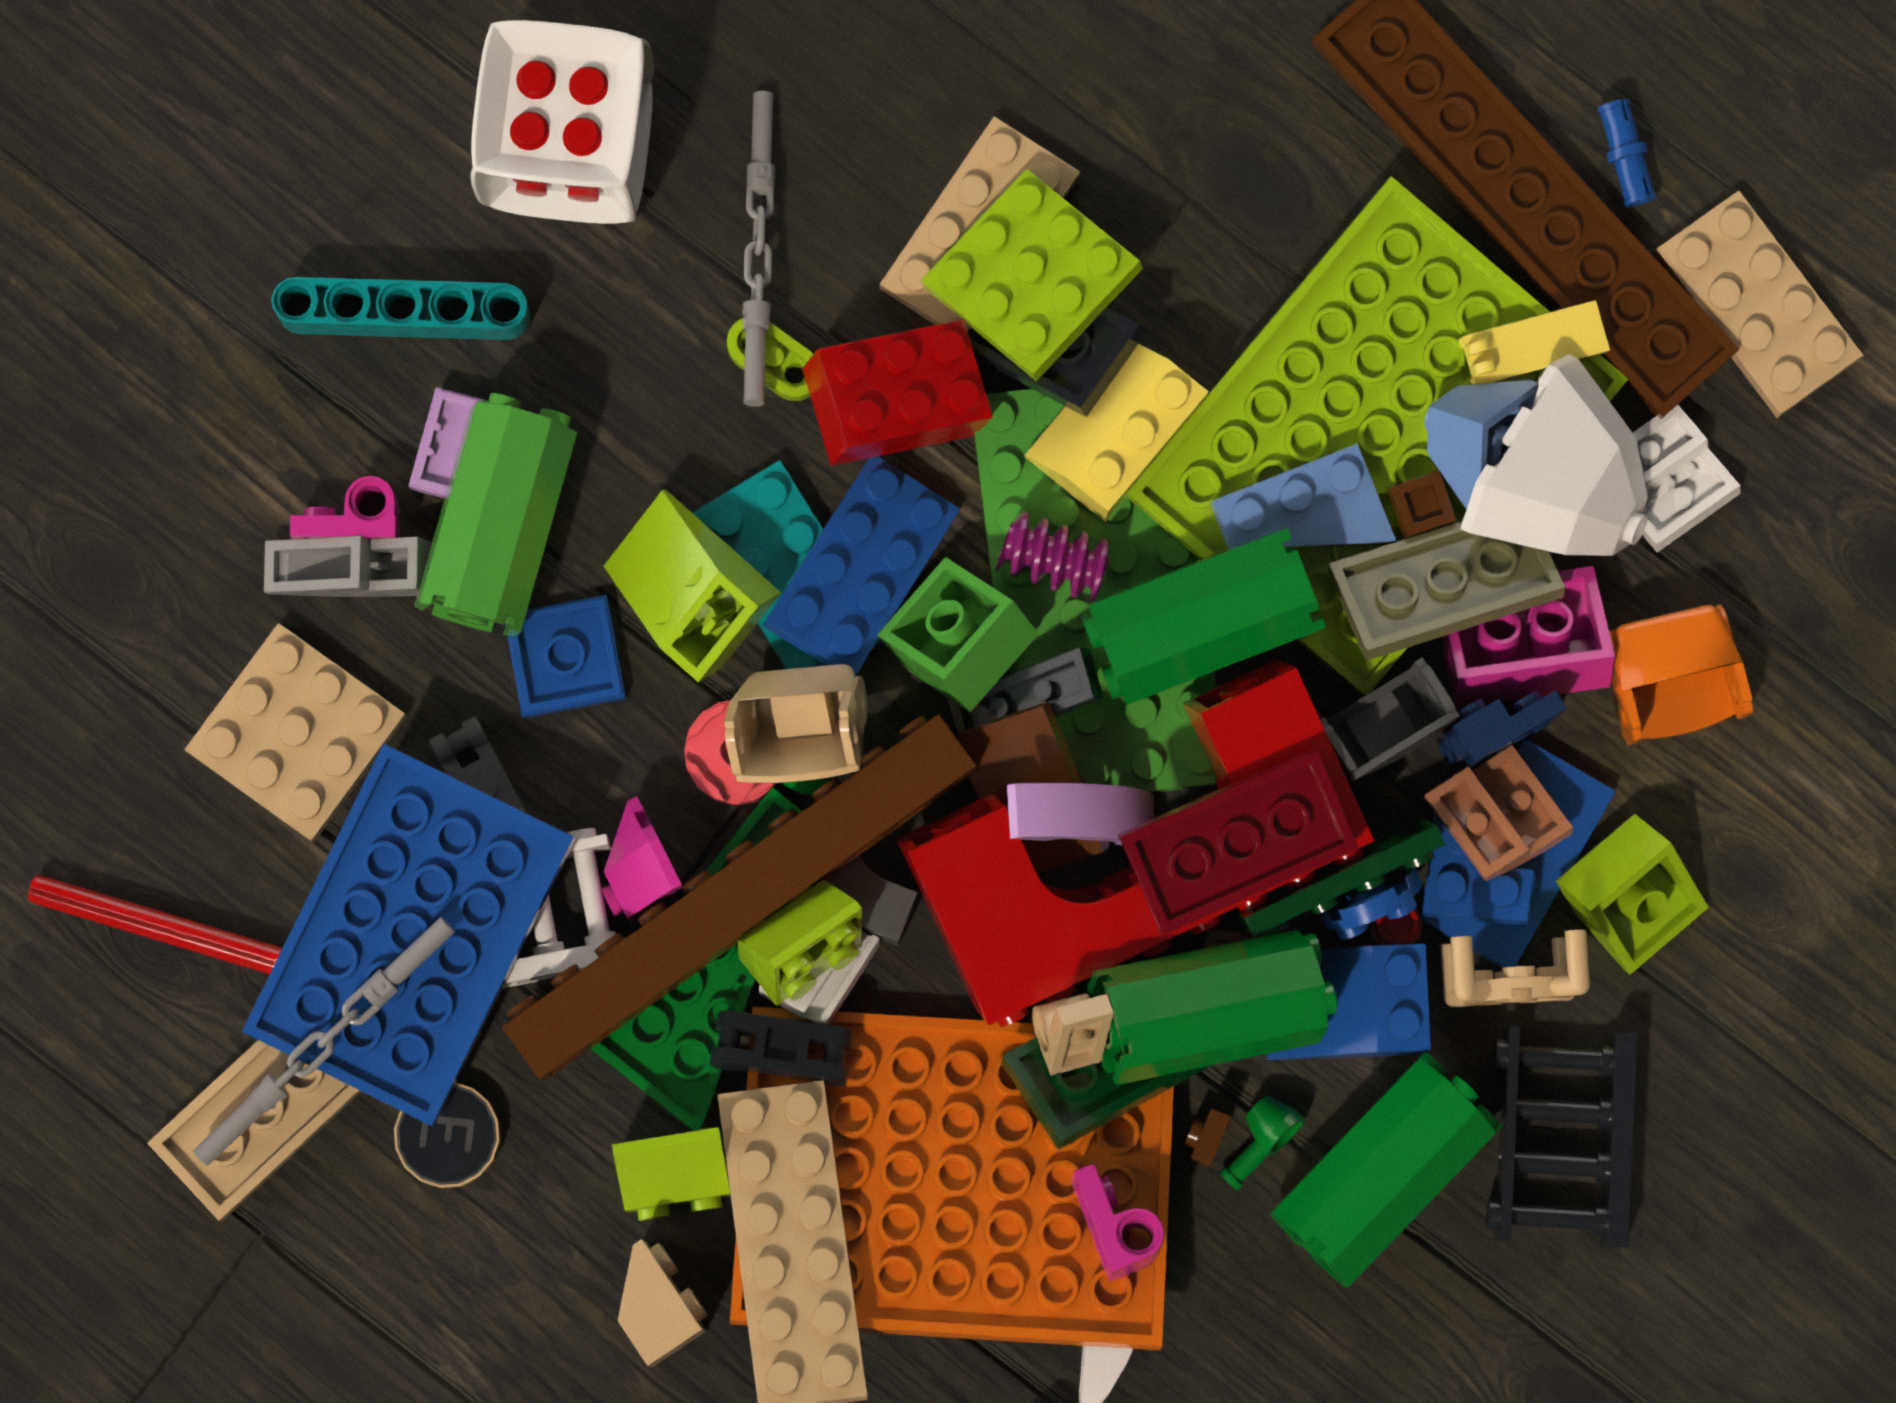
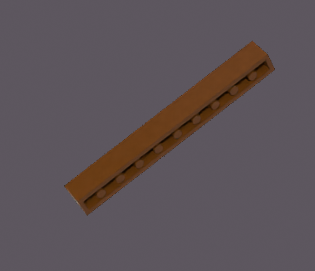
[502,714,976,1083]

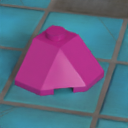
[601,796,685,924]

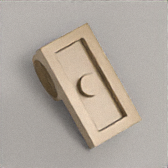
[1032,993,1114,1075]

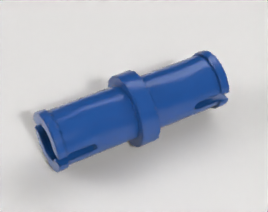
[1597,98,1657,208]

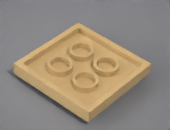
[184,623,407,843]

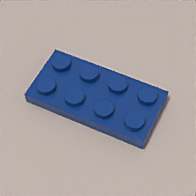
[762,456,960,676]

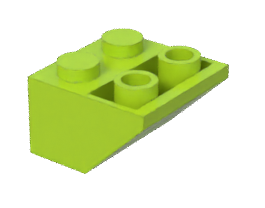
[738,880,862,1006]

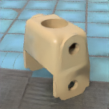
[724,664,867,783]

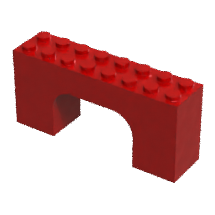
[896,658,1374,1027]

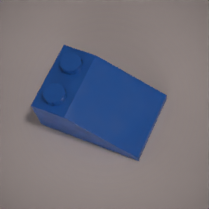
[1266,944,1431,1060]

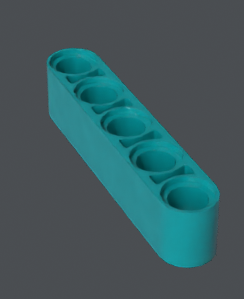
[271,277,531,340]

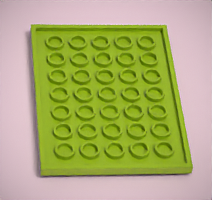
[1126,176,1628,697]

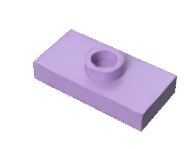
[408,387,484,499]

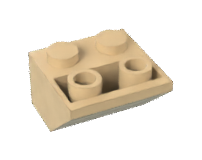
[618,1239,708,1367]

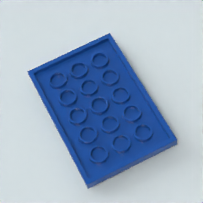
[242,743,576,1126]

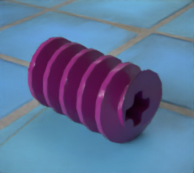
[995,511,1111,602]

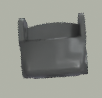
[1320,657,1459,786]

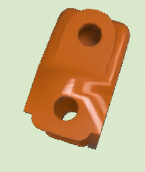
[1609,604,1753,746]

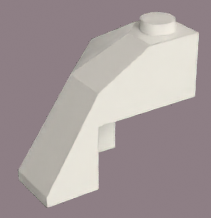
[1460,354,1648,556]

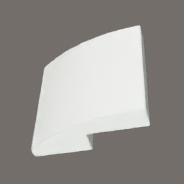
[1633,405,1741,552]

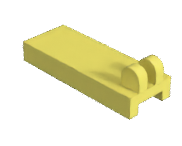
[1458,300,1610,384]

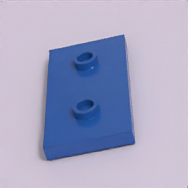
[1420,738,1616,968]

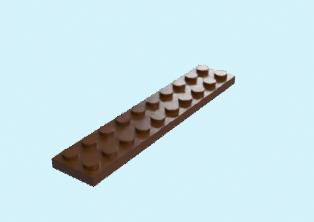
[1311,0,1739,419]

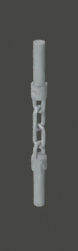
[742,91,775,407]
[193,917,455,1166]

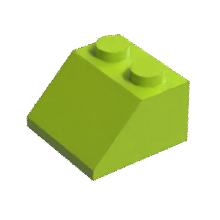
[1555,814,1709,975]
[612,1127,731,1221]

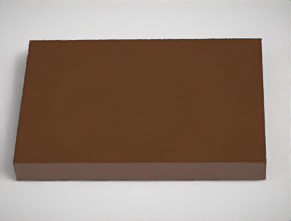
[954,701,1110,873]

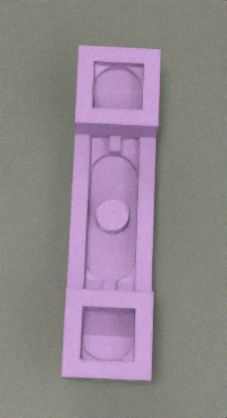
[1007,783,1155,846]

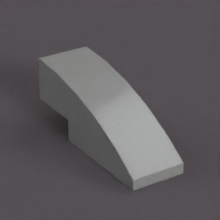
[264,536,432,597]

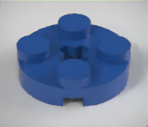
[1319,865,1422,940]

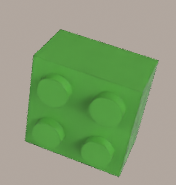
[877,557,1039,713]

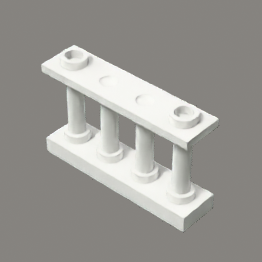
[502,828,616,989]

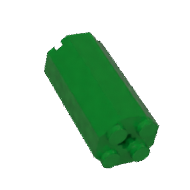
[1082,527,1326,705]
[1087,930,1337,1085]
[1269,1051,1502,1288]

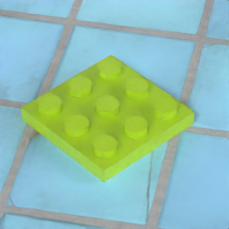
[921,169,1143,381]

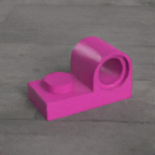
[290,476,401,539]
[1071,1164,1164,1282]

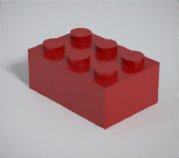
[802,319,993,466]

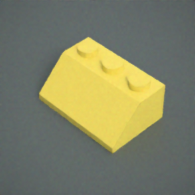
[1025,344,1209,522]

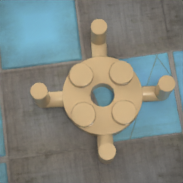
[1440,930,1590,1008]

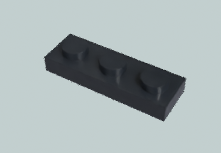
[948,647,1104,733]

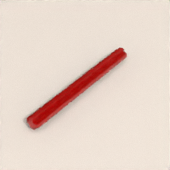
[28,875,282,974]

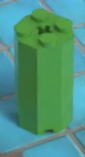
[414,393,577,637]

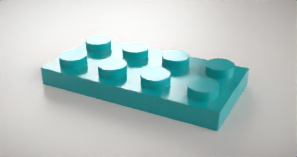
[693,460,883,669]

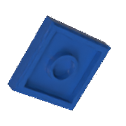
[505,595,626,719]

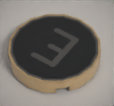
[394,1083,501,1188]

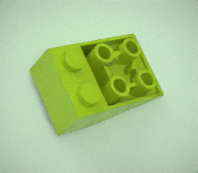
[603,489,781,682]

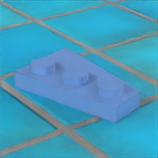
[1210,444,1396,549]

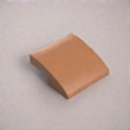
[1425,745,1573,882]

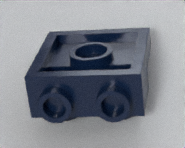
[1436,690,1567,771]

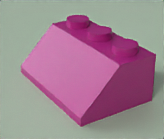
[1442,566,1615,709]

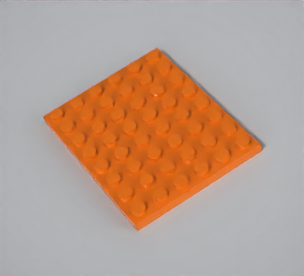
[730,1007,1174,1350]

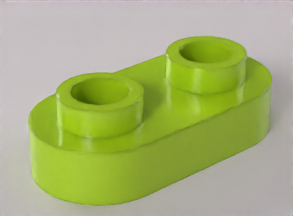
[727,318,814,401]

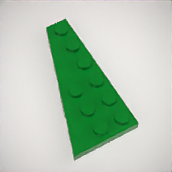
[591,787,803,1131]

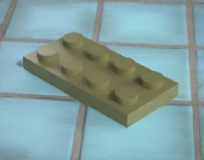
[1328,521,1565,661]

